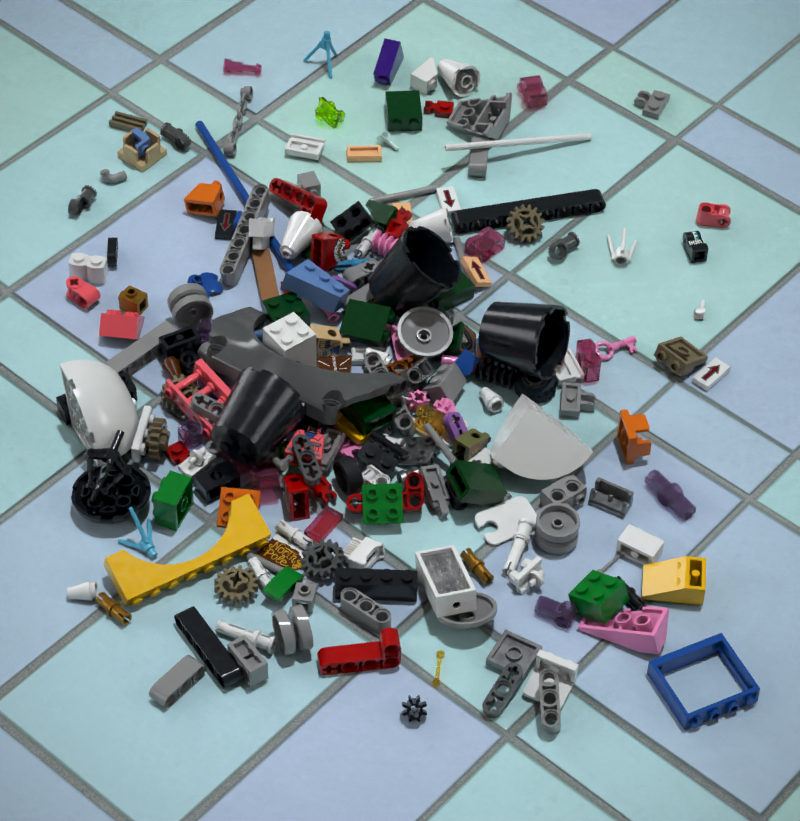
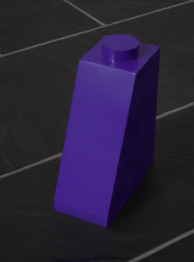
[373,38,404,85]

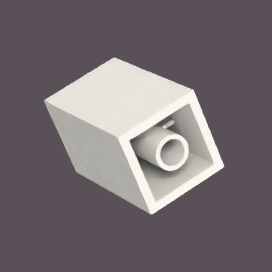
[262,312,317,368]

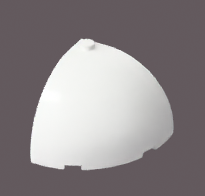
[59,360,139,467]
[491,394,593,480]

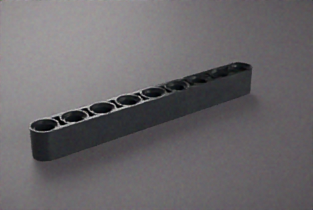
[450,189,606,234]

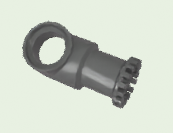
[160,122,191,151]
[68,185,97,216]
[548,232,580,259]

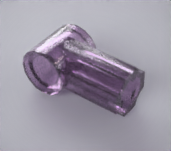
[534,595,579,628]

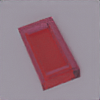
[304,506,343,543]

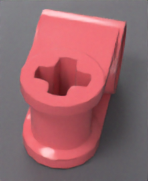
[696,202,731,228]
[66,276,101,309]

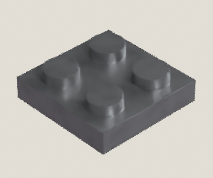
[486,629,542,681]

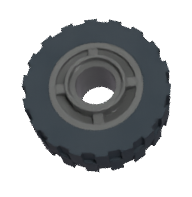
[514,370,556,404]

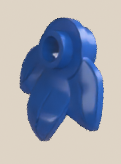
[187,272,223,299]

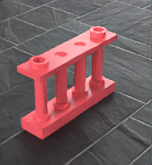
[164,358,231,441]

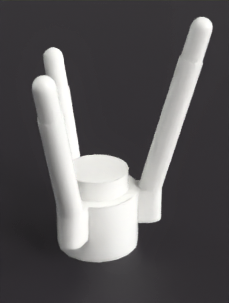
[607,227,638,266]

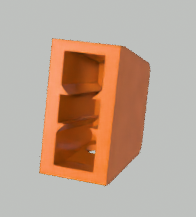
[183,180,225,217]

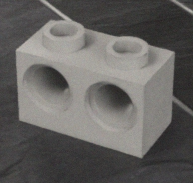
[540,473,587,508]
[227,635,268,687]

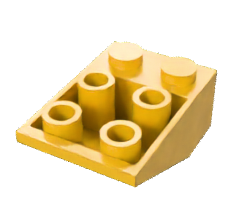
[642,556,706,605]

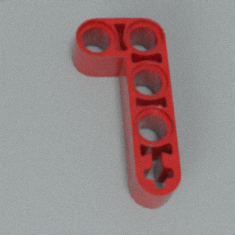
[269,178,327,223]
[346,472,424,514]
[317,628,401,675]

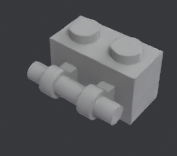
[421,363,467,403]

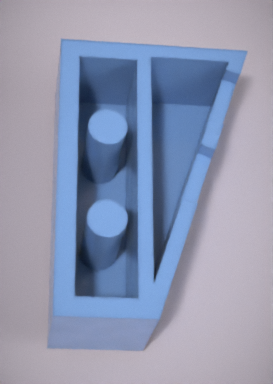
[280,259,350,313]

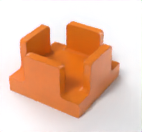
[617,409,652,464]

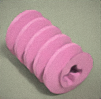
[371,230,398,257]

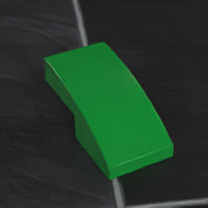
[263,566,304,603]

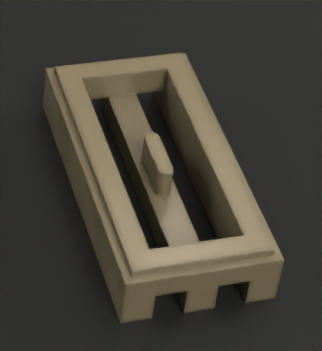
[109,111,148,132]

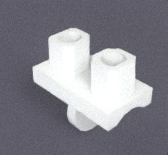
[178,447,217,482]
[509,556,545,595]

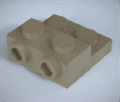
[654,336,708,376]

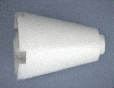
[437,58,481,97]
[407,208,453,243]
[280,211,323,259]

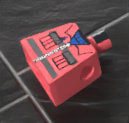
[284,425,324,470]

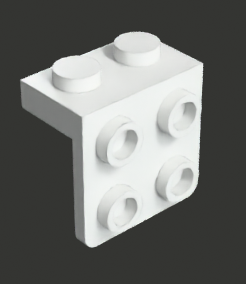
[523,650,579,709]

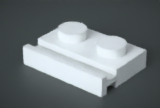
[285,133,325,160]
[555,348,585,386]

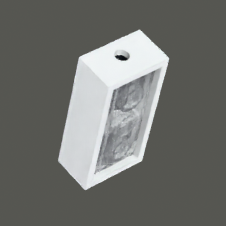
[415,545,477,618]

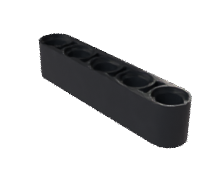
[174,606,244,689]

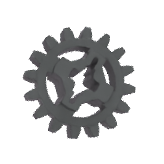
[300,539,345,581]

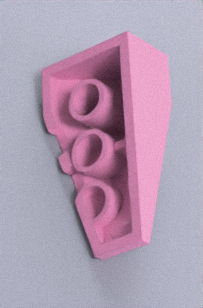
[578,606,669,655]

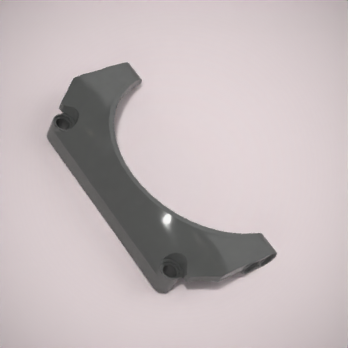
[206,307,410,425]

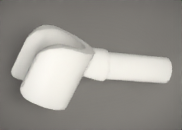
[694,300,706,319]

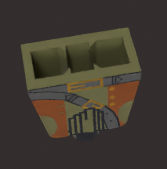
[450,428,491,466]

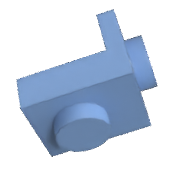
[131,127,151,158]

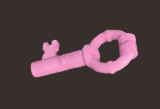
[591,336,637,360]

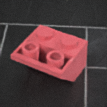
[99,310,145,339]

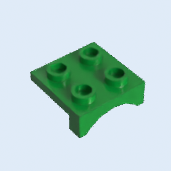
[362,483,403,525]

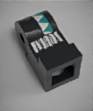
[683,231,708,263]

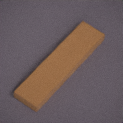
[252,249,279,303]

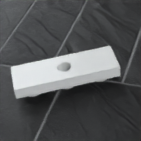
[131,405,156,463]

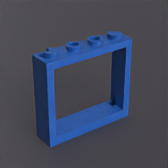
[647,633,760,730]

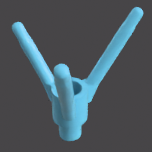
[303,31,337,78]
[118,507,158,559]

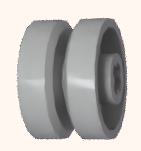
[167,283,213,329]
[534,503,580,555]
[271,604,313,656]

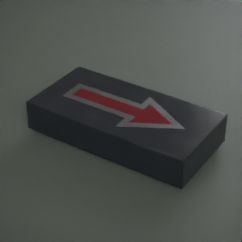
[215,209,237,240]

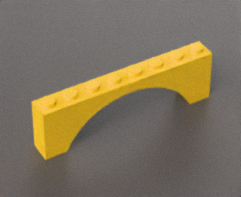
[103,494,272,607]

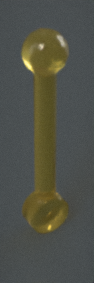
[432,650,445,687]

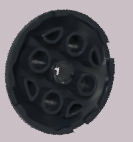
[71,464,151,524]

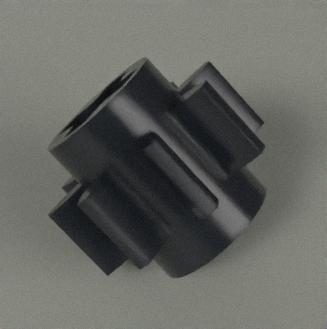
[402,695,427,722]

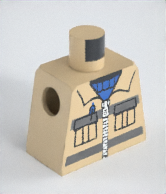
[309,324,350,358]

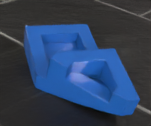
[454,348,481,378]

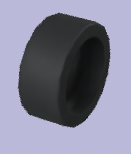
[333,456,364,496]

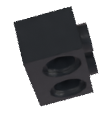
[330,201,375,242]

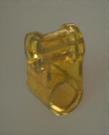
[415,404,447,436]

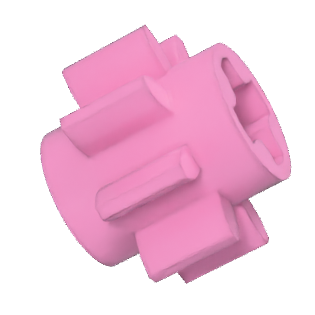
[405,390,430,414]
[432,398,456,421]

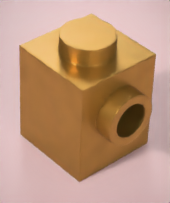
[118,285,148,315]

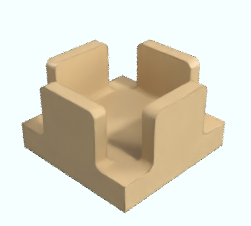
[117,128,167,172]

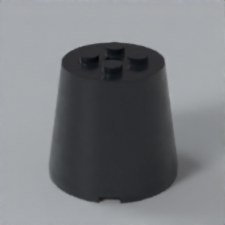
[369,226,461,317]
[478,301,570,381]
[211,367,307,466]

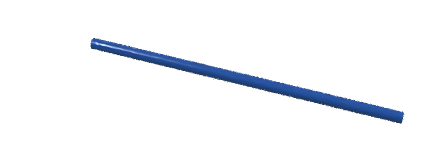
[195,121,295,272]

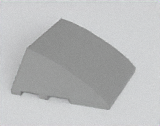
[447,92,512,140]

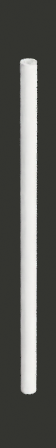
[444,133,592,151]

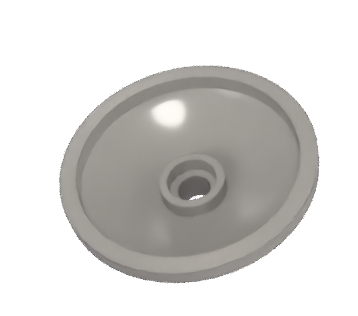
[397,307,453,358]
[436,592,497,630]

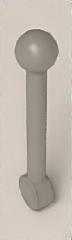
[597,551,625,573]

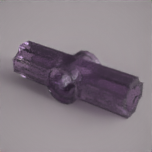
[645,469,696,520]

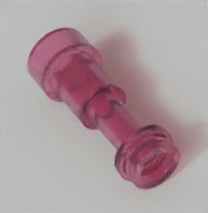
[223,58,262,75]

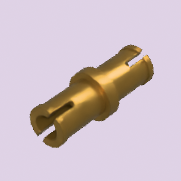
[460,548,494,585]
[95,592,132,625]

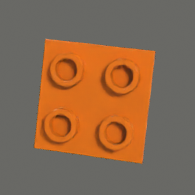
[217,487,261,527]

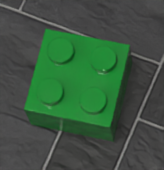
[151,470,194,531]
[568,570,629,624]

